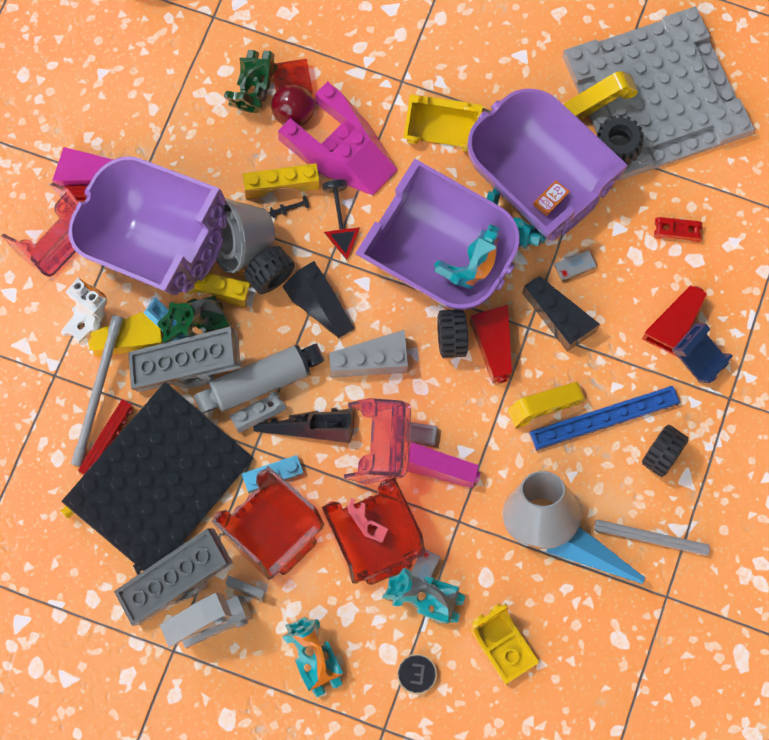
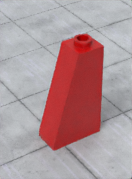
[642,285,707,356]
[470,305,512,384]

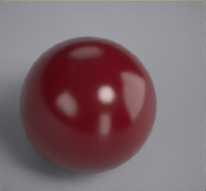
[271,83,315,126]

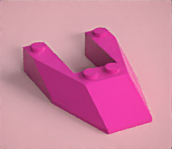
[278,81,397,196]

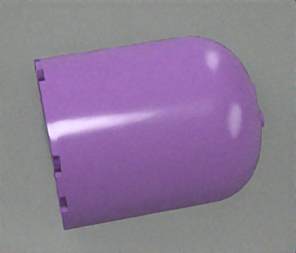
[467,89,627,241]
[69,156,228,295]
[355,158,519,310]

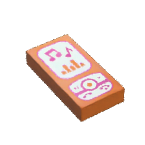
[533,180,570,216]

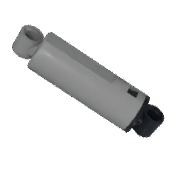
[193,343,325,414]

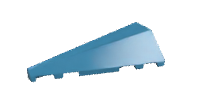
[547,526,646,584]

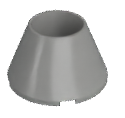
[216,198,275,273]
[503,471,581,549]

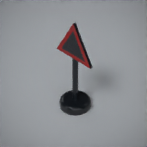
[322,179,360,261]

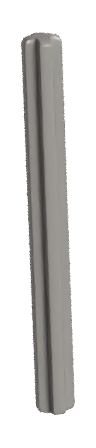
[594,520,710,556]

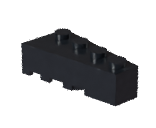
[522,275,600,352]

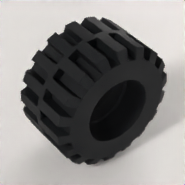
[597,115,644,165]
[244,246,295,295]
[437,309,468,358]
[642,424,689,478]

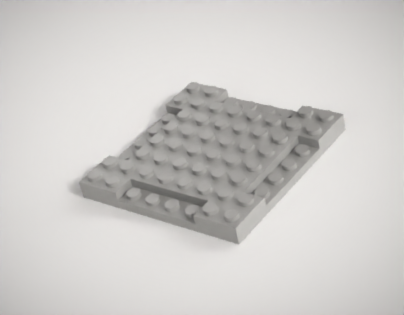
[562,6,754,181]

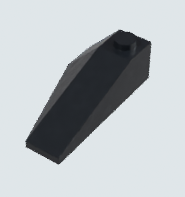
[282,261,355,339]

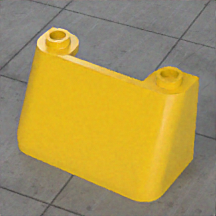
[403,94,483,152]

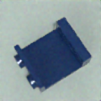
[672,323,733,383]

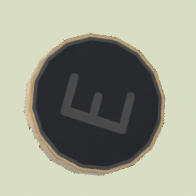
[397,654,437,695]

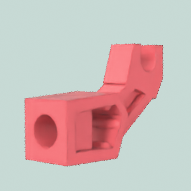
[347,498,388,542]

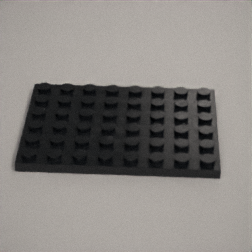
[61,382,254,571]

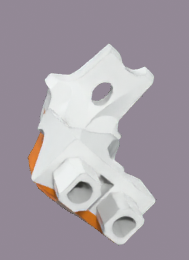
[61,277,107,344]

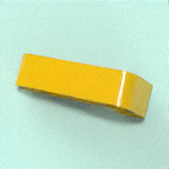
[563,71,638,120]
[507,382,586,429]

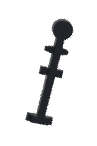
[268,196,310,218]
[133,544,183,575]

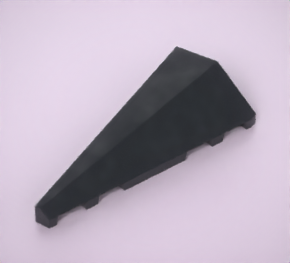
[253,405,355,443]

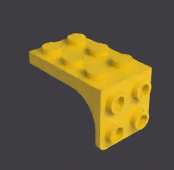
[470,603,539,685]

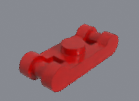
[654,217,703,242]

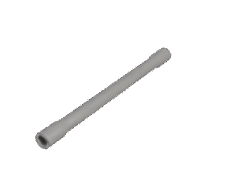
[71,315,124,467]

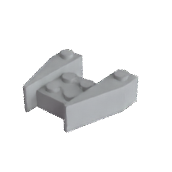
[160,593,253,648]

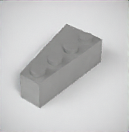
[329,329,408,378]

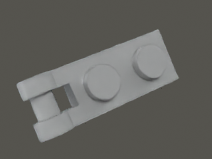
[230,391,286,433]

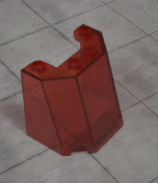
[211,466,325,580]
[322,477,425,585]

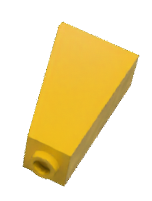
[88,311,163,357]

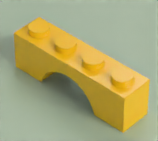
[242,163,319,199]
[182,273,251,308]

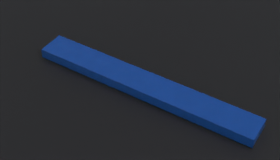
[529,386,680,451]

